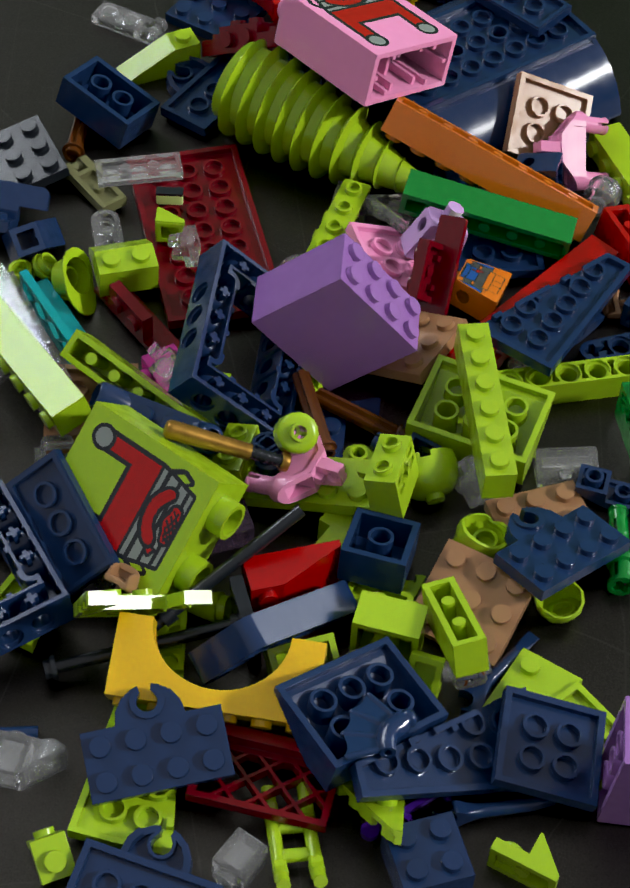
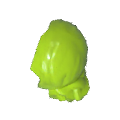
[534,582,585,624]

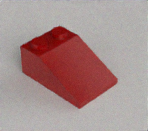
[241,539,341,613]

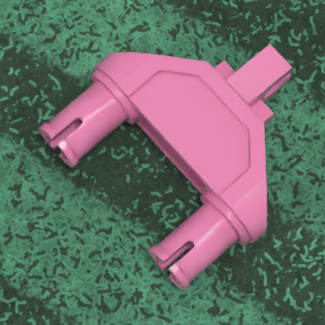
[533,111,609,191]
[245,431,347,504]

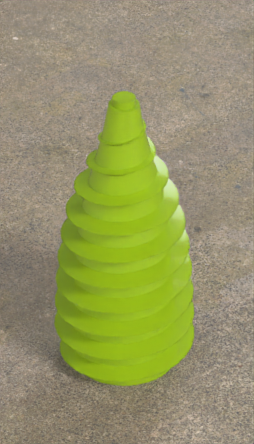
[211,39,417,193]

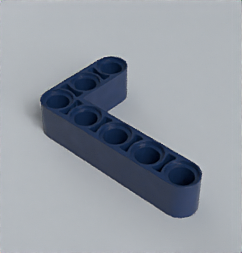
[188,580,358,685]

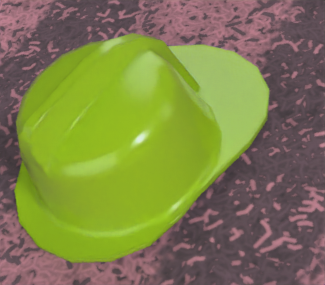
[51,247,97,316]

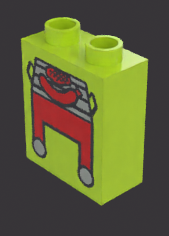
[65,401,249,595]

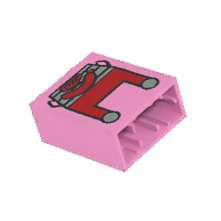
[274,0,458,107]

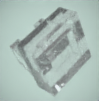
[168,225,201,267]

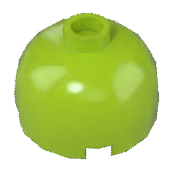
[411,447,460,505]

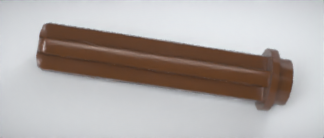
[62,117,89,162]
[292,369,337,457]
[316,388,405,435]

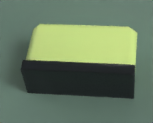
[156,186,184,205]

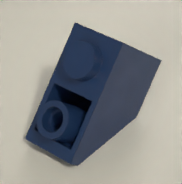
[1,217,66,262]

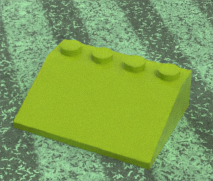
[405,354,556,485]

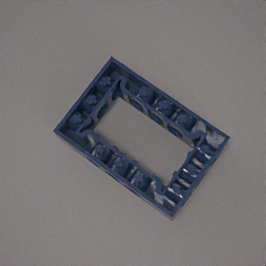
[168,239,302,433]
[0,477,76,656]

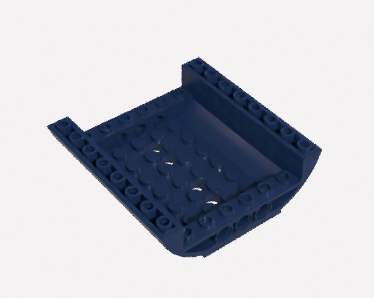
[384,0,621,185]

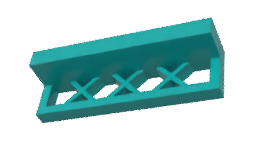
[19,269,86,364]

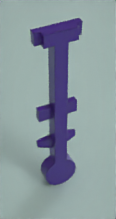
[360,796,452,841]

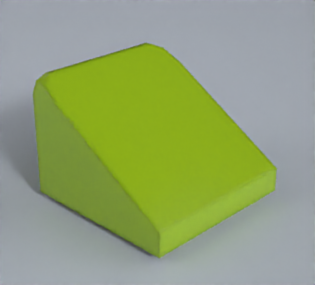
[155,207,185,244]

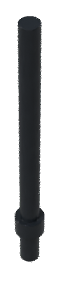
[154,504,306,631]

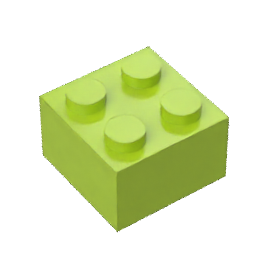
[349,590,429,663]

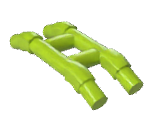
[261,782,328,888]

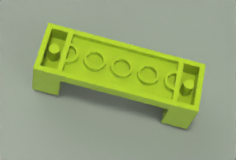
[212,423,419,519]

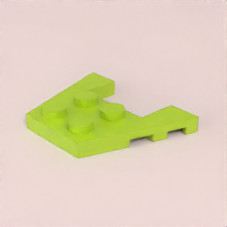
[73,589,213,618]

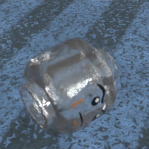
[582,175,622,217]

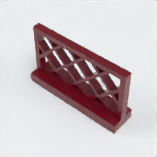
[185,723,338,833]

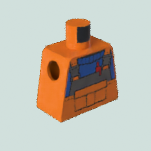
[450,259,512,321]

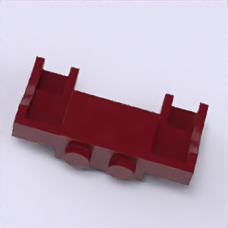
[202,17,279,58]

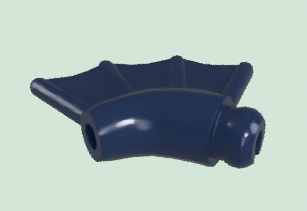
[340,692,417,761]

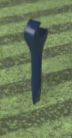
[458,631,539,716]
[432,797,556,827]

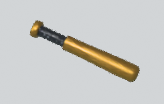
[163,420,292,472]

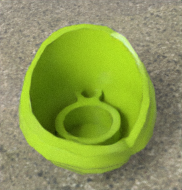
[452,513,508,558]

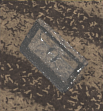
[533,446,599,487]

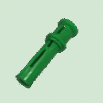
[606,504,630,596]

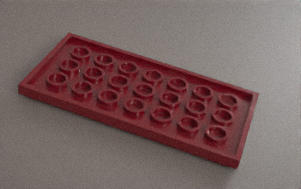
[126,144,274,330]

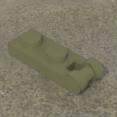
[64,155,127,216]

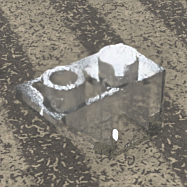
[0,730,69,791]

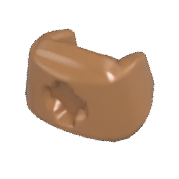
[602,289,627,319]
[104,562,140,593]

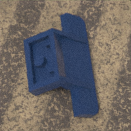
[0,180,50,233]

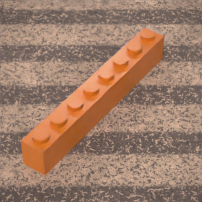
[380,96,599,242]

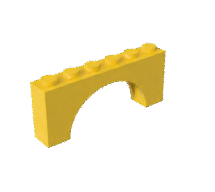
[104,611,328,734]

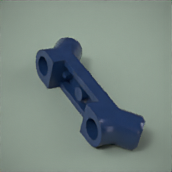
[89,381,223,458]

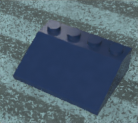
[274,636,449,792]

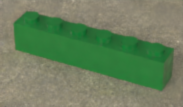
[398,169,578,260]

